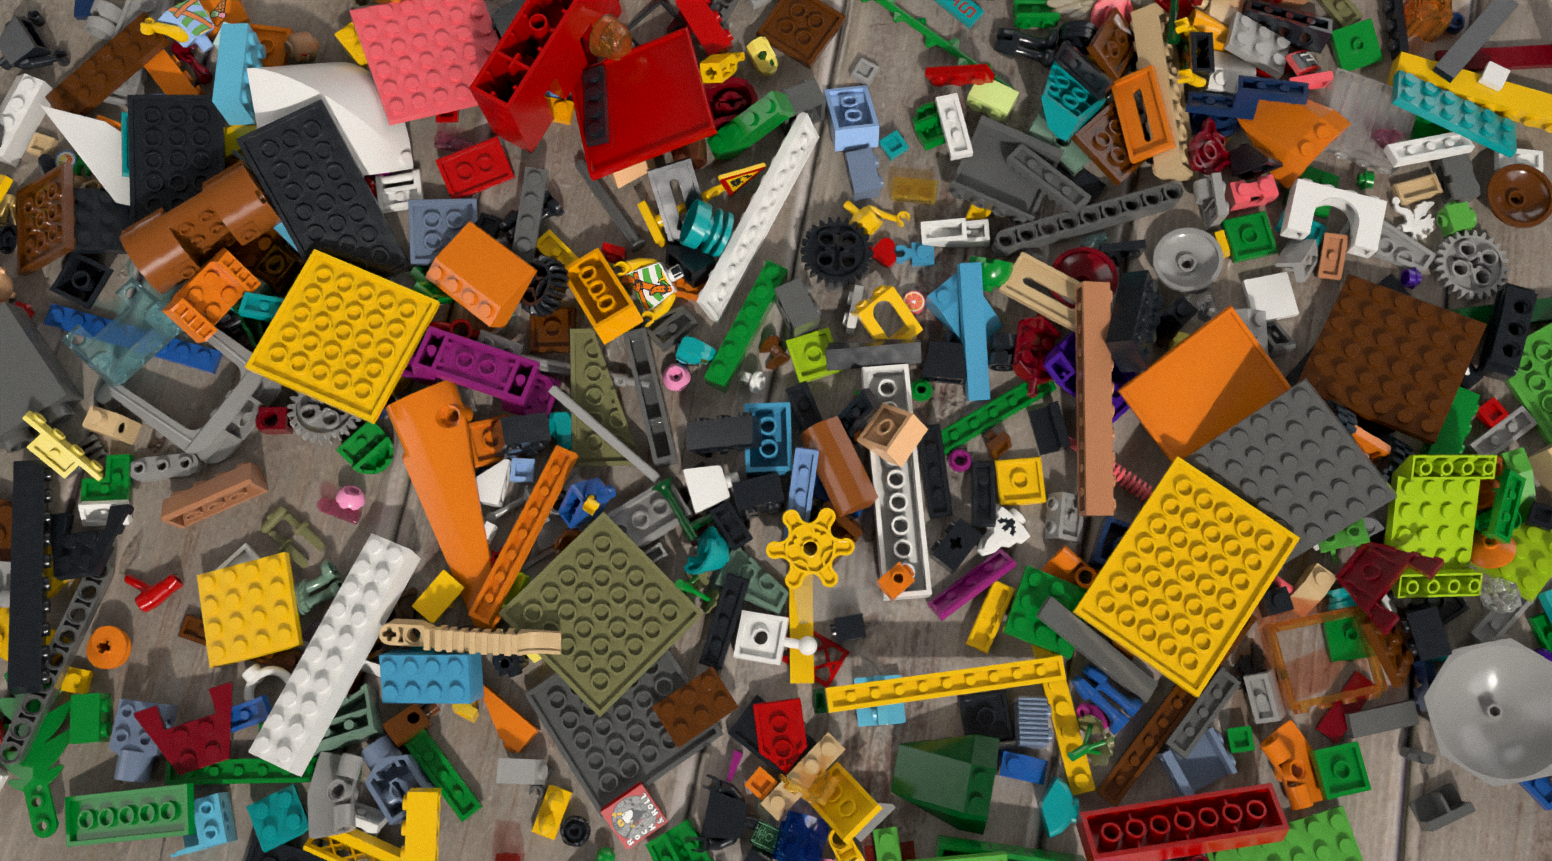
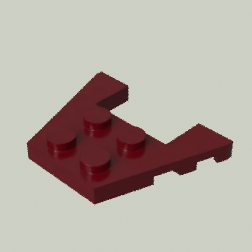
[1335,542,1445,636]
[133,681,233,775]

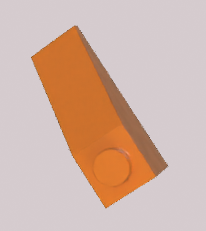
[483,684,541,754]

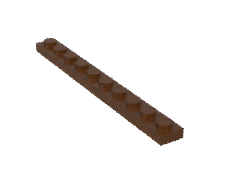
[1094,614,1257,807]

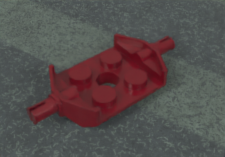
[1013,312,1061,398]

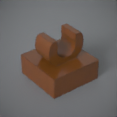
[984,430,1012,461]

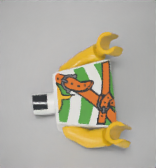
[613,258,685,327]

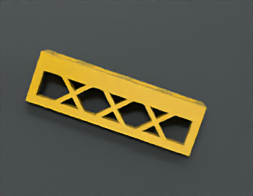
[303,829,401,861]

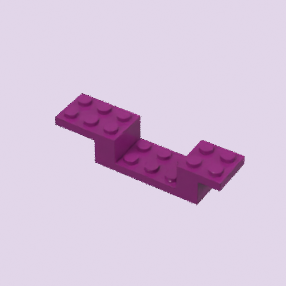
[401,326,562,419]

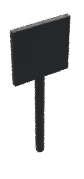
[1056,165,1106,205]

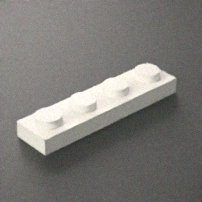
[1383,132,1475,168]

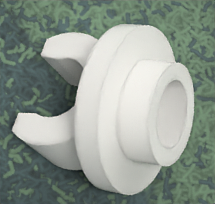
[740,371,765,394]

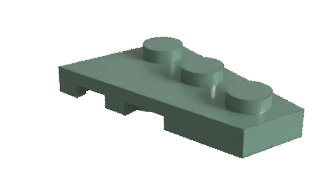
[715,547,789,616]

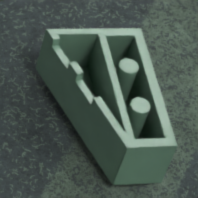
[313,683,384,757]

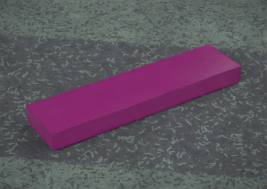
[927,548,1017,621]

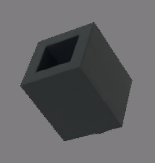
[1258,586,1294,618]
[830,613,867,643]

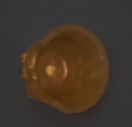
[589,14,632,60]

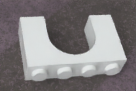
[1280,178,1387,258]

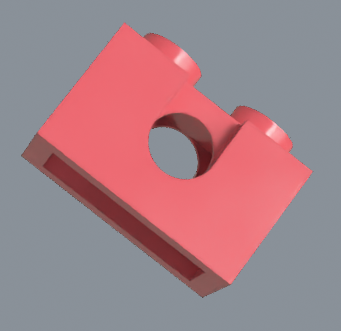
[1224,174,1279,213]

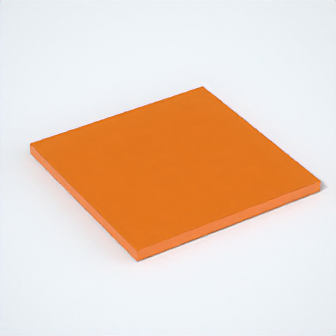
[1117,305,1291,463]

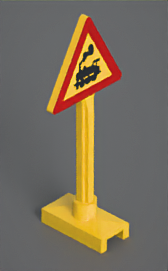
[637,163,766,248]

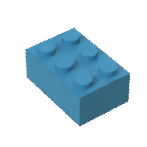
[744,402,793,477]

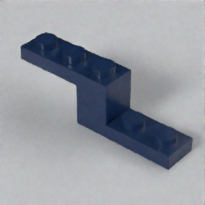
[1185,75,1309,120]

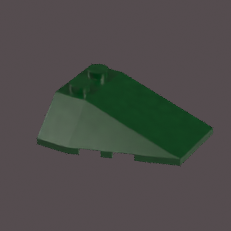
[891,734,1000,835]

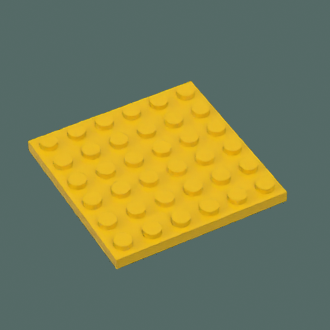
[245,249,440,424]

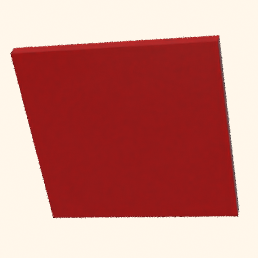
[571,27,717,181]

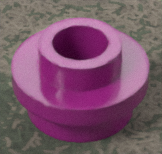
[948,449,971,472]

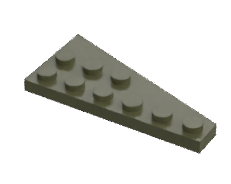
[570,328,639,467]

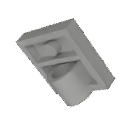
[1193,172,1229,232]

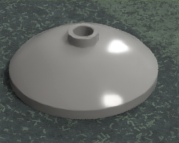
[1153,228,1223,293]

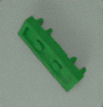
[1481,469,1526,544]

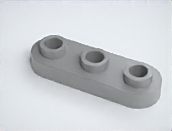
[130,453,202,482]

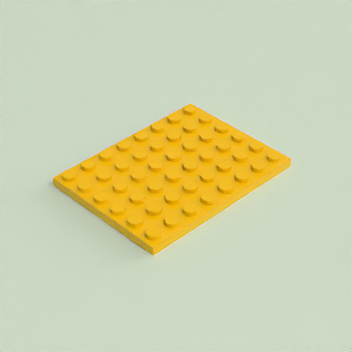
[1073,456,1300,697]

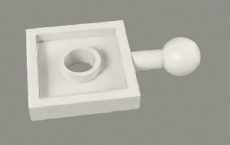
[733,610,817,666]

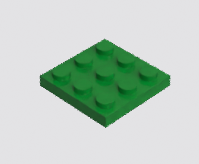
[1002,565,1087,659]

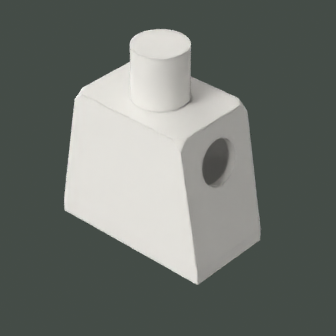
[683,465,740,514]

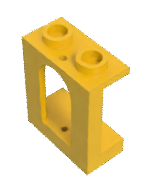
[851,285,923,341]

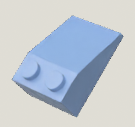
[824,85,879,152]

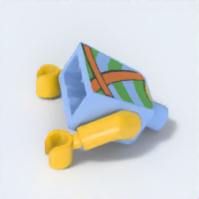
[140,0,215,53]

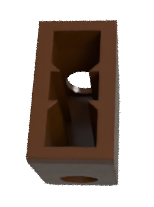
[382,703,441,750]

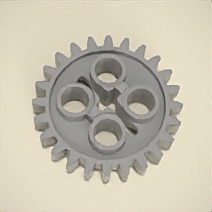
[1432,230,1510,302]
[287,391,363,445]

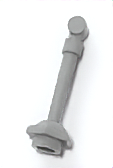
[483,485,534,525]

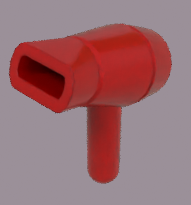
[124,573,184,613]

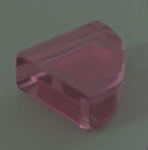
[1369,129,1404,149]

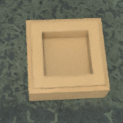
[26,131,58,157]

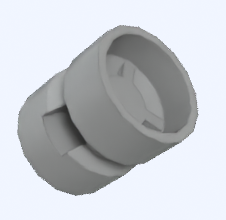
[84,0,122,41]

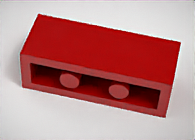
[675,0,734,57]

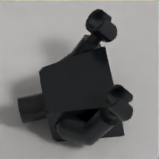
[0,10,70,70]
[691,774,760,853]

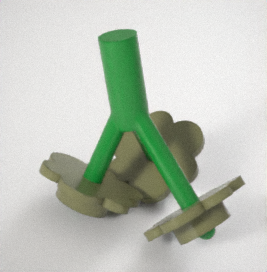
[675,571,720,614]
[1068,714,1115,766]

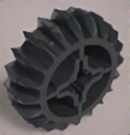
[519,255,570,317]

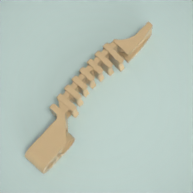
[379,619,562,656]

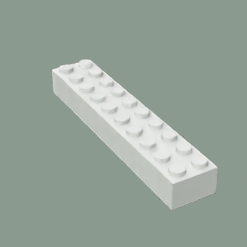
[861,364,932,601]
[248,533,421,777]

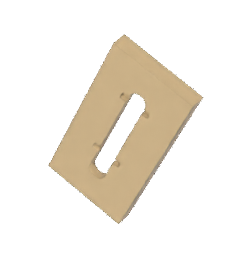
[999,251,1081,332]

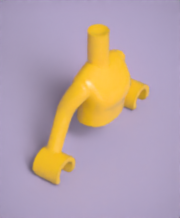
[843,200,910,236]

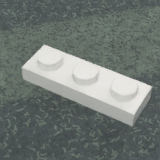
[935,93,973,161]

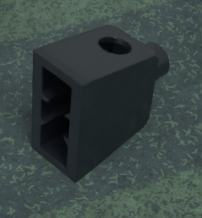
[920,330,966,385]

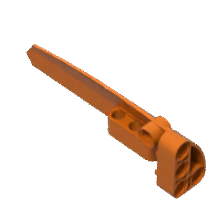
[385,380,502,633]

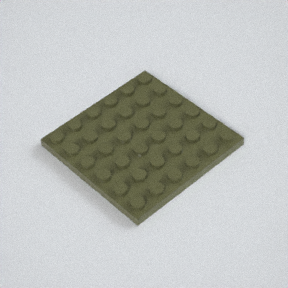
[499,512,704,717]

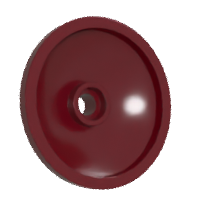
[1050,247,1118,309]

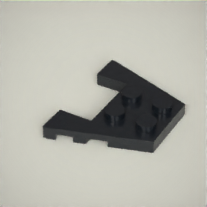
[50,504,134,581]

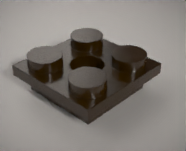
[252,241,305,294]

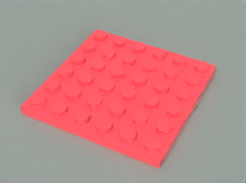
[350,0,500,126]

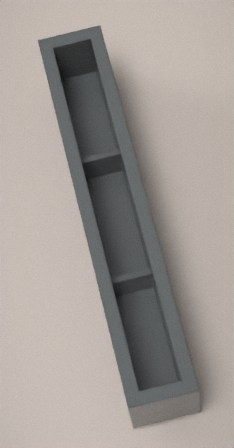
[623,327,679,469]

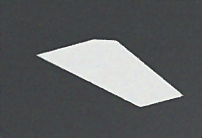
[40,105,130,206]

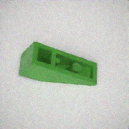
[1498,447,1537,522]

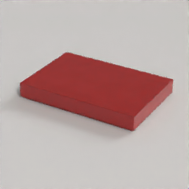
[435,136,515,199]

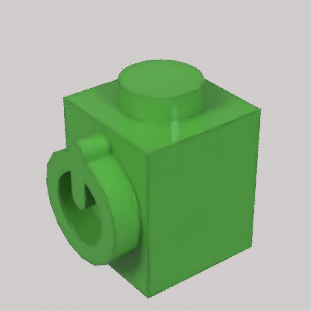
[1436,201,1477,238]

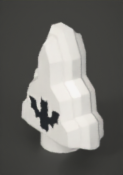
[976,503,1031,556]

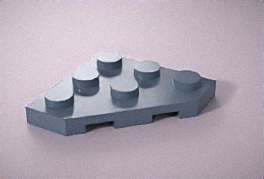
[408,199,478,267]

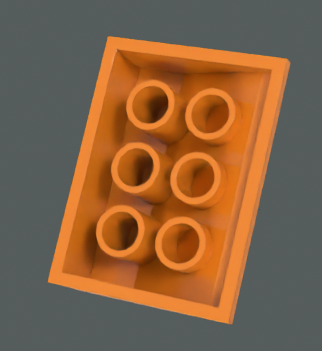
[425,221,537,328]

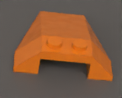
[1236,100,1352,190]

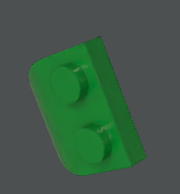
[913,101,946,151]
[336,421,394,474]

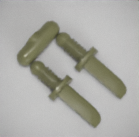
[260,506,325,570]

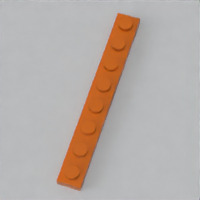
[468,445,579,626]

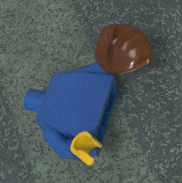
[553,478,616,556]

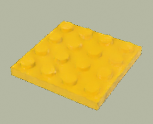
[197,552,303,668]

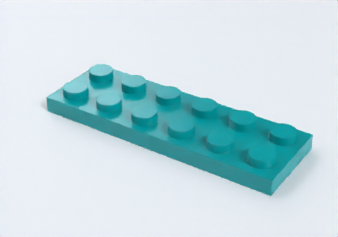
[1392,70,1517,158]

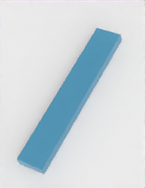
[957,262,990,401]

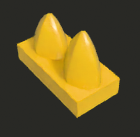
[531,784,573,840]

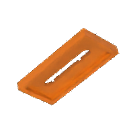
[1112,65,1176,164]

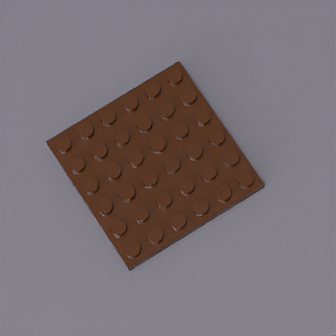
[1297,274,1487,445]

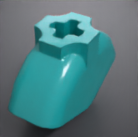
[1038,776,1080,838]

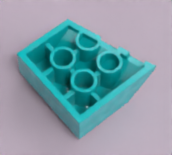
[1041,61,1107,141]

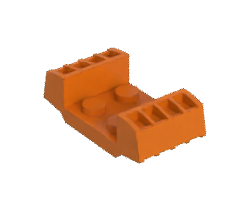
[162,247,261,343]

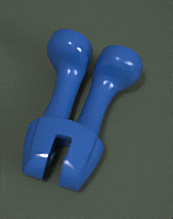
[1071,664,1144,735]

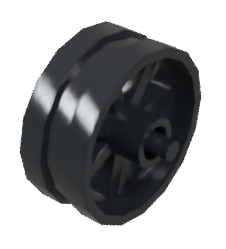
[1057,20,1098,54]

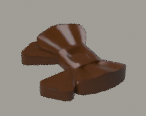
[759,335,790,370]

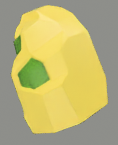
[746,37,778,76]

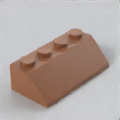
[161,462,269,529]

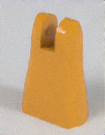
[1179,8,1232,54]

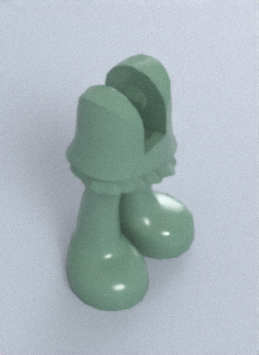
[294,559,343,616]

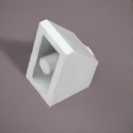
[476,459,511,508]

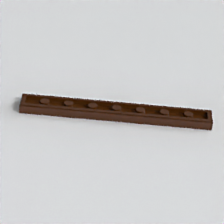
[178,614,364,695]

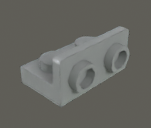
[1044,491,1083,543]

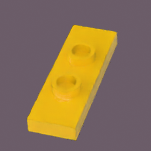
[965,581,1016,654]

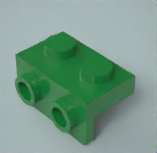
[1012,0,1060,29]

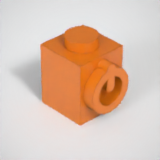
[876,562,915,601]

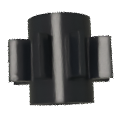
[216,311,244,339]

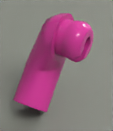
[1076,702,1109,729]

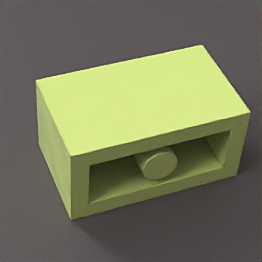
[966,80,1019,123]

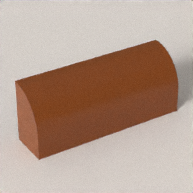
[799,416,878,518]

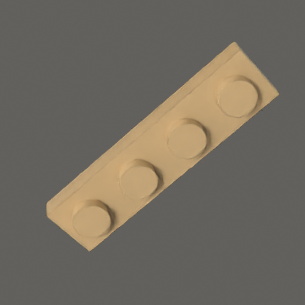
[760,732,845,821]

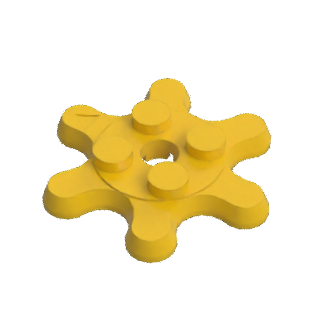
[766,508,855,589]

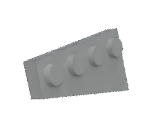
[1338,219,1437,274]

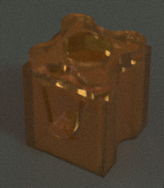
[1403,0,1453,43]

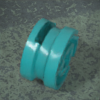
[1325,588,1358,611]

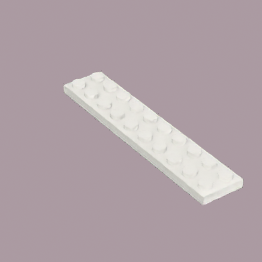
[696,112,819,323]

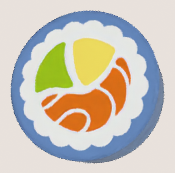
[54,150,78,172]

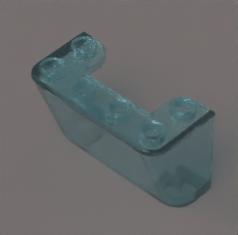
[61,277,181,386]

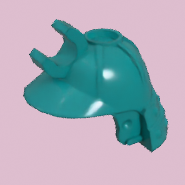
[683,526,730,575]

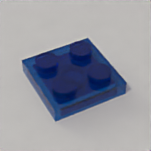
[772,809,830,861]

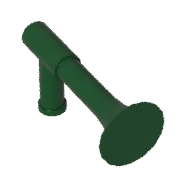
[1166,0,1185,48]
[652,477,713,542]

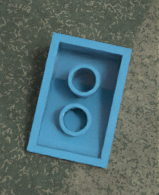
[925,273,1003,344]

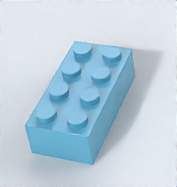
[212,23,266,125]

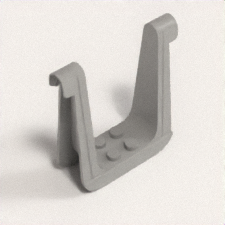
[94,326,282,464]

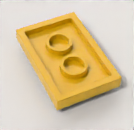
[803,761,883,844]

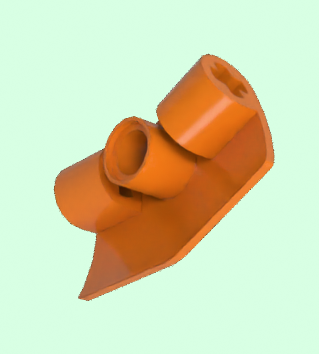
[1041,545,1099,589]
[1260,720,1323,810]

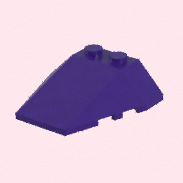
[1043,331,1137,423]

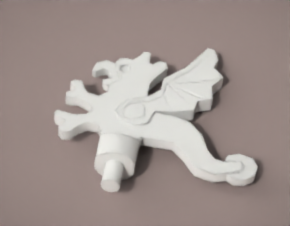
[1392,197,1435,242]

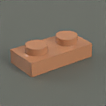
[1316,232,1349,281]

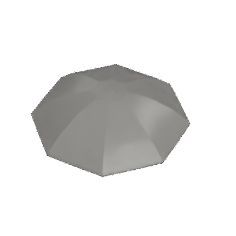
[1424,638,1552,787]

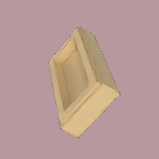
[1391,173,1444,207]

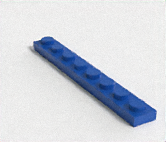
[43,303,223,374]

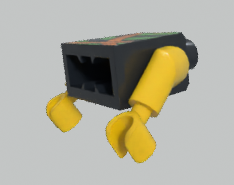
[1175,17,1215,87]

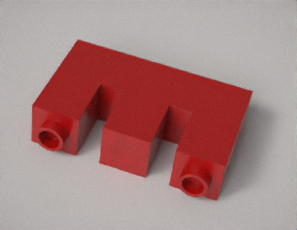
[469,0,622,154]

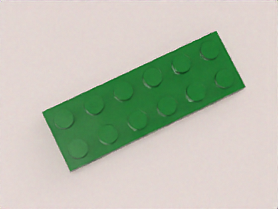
[65,783,195,847]

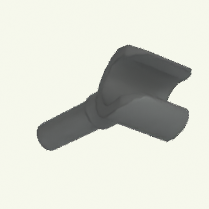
[529,766,555,800]

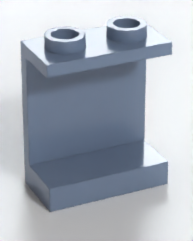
[1156,727,1237,797]

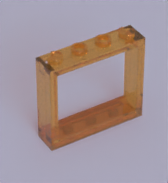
[1262,605,1388,715]

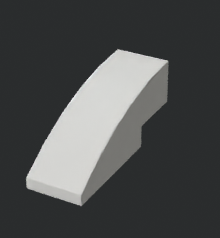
[921,218,990,247]

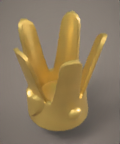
[0,191,17,225]

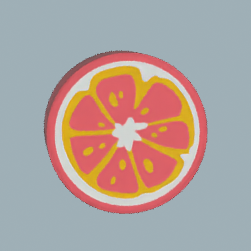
[903,291,925,315]

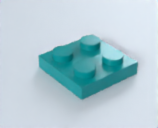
[246,784,309,852]

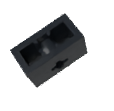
[930,518,983,575]

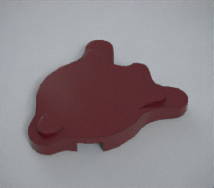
[1187,118,1231,175]

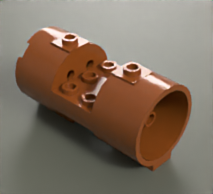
[119,160,282,294]

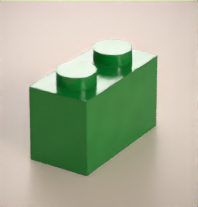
[69,693,113,744]

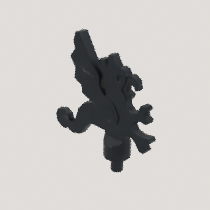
[1234,642,1288,693]

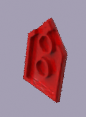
[753,698,807,774]

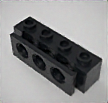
[1476,283,1538,381]

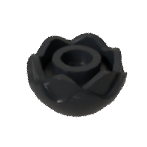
[560,815,591,847]

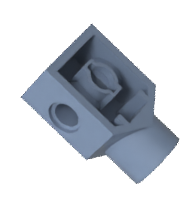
[109,699,179,783]
[360,735,435,825]

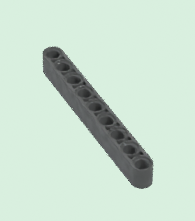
[992,182,1184,257]
[0,562,115,765]

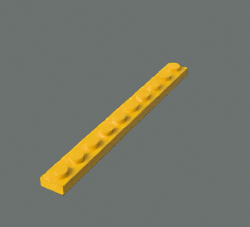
[824,656,1067,713]

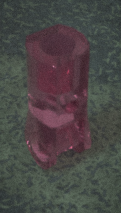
[434,132,476,152]
[317,498,362,524]

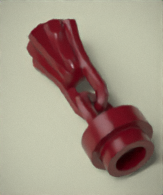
[171,41,213,84]

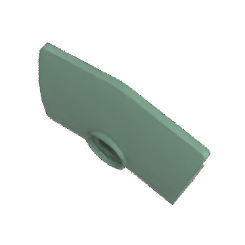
[1026,105,1091,176]

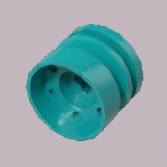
[679,199,734,258]

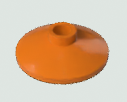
[1470,528,1516,569]

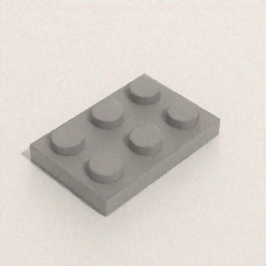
[1224,11,1290,79]

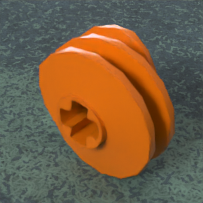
[86,625,132,669]

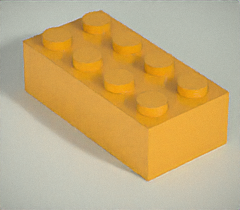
[565,248,644,345]

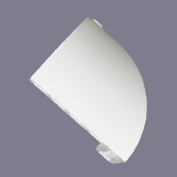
[247,62,414,176]

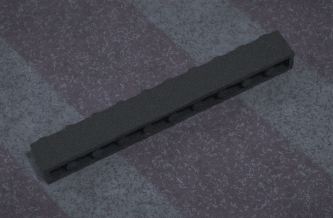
[7,460,53,695]

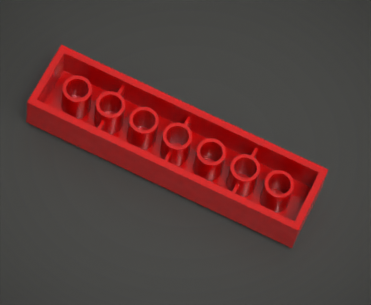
[1076,783,1290,861]

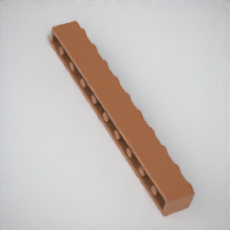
[1075,281,1116,517]

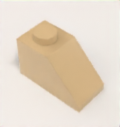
[1290,563,1336,618]

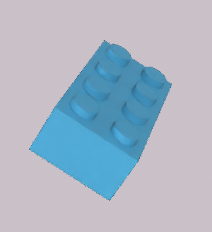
[379,649,484,704]

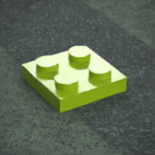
[785,327,843,383]

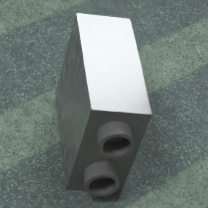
[0,302,84,453]

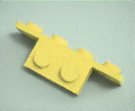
[22,410,105,481]

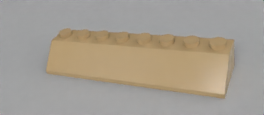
[1130,3,1199,181]

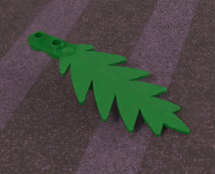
[0,672,71,838]

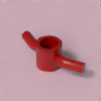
[427,319,480,340]

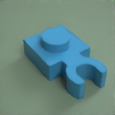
[895,242,934,266]

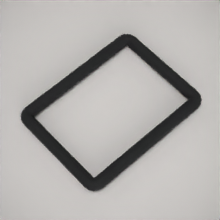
[624,0,683,47]

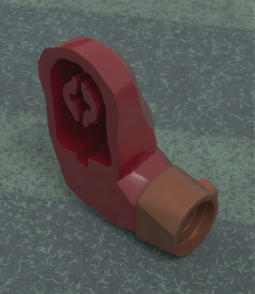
[671,76,758,171]

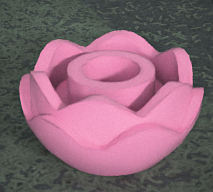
[662,363,691,391]
[336,486,366,510]

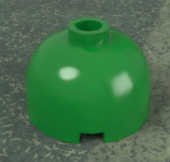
[969,256,1014,292]

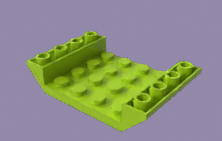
[1384,454,1497,598]

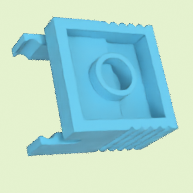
[170,792,238,858]

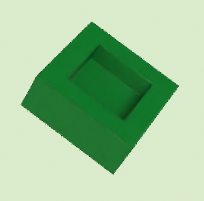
[1224,726,1255,753]

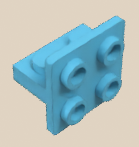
[854,675,906,727]

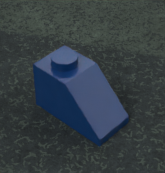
[995,751,1048,785]

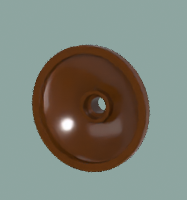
[1486,164,1552,228]

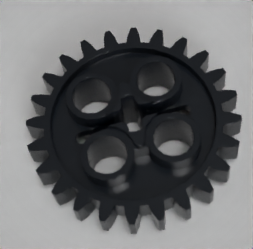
[800,216,874,289]

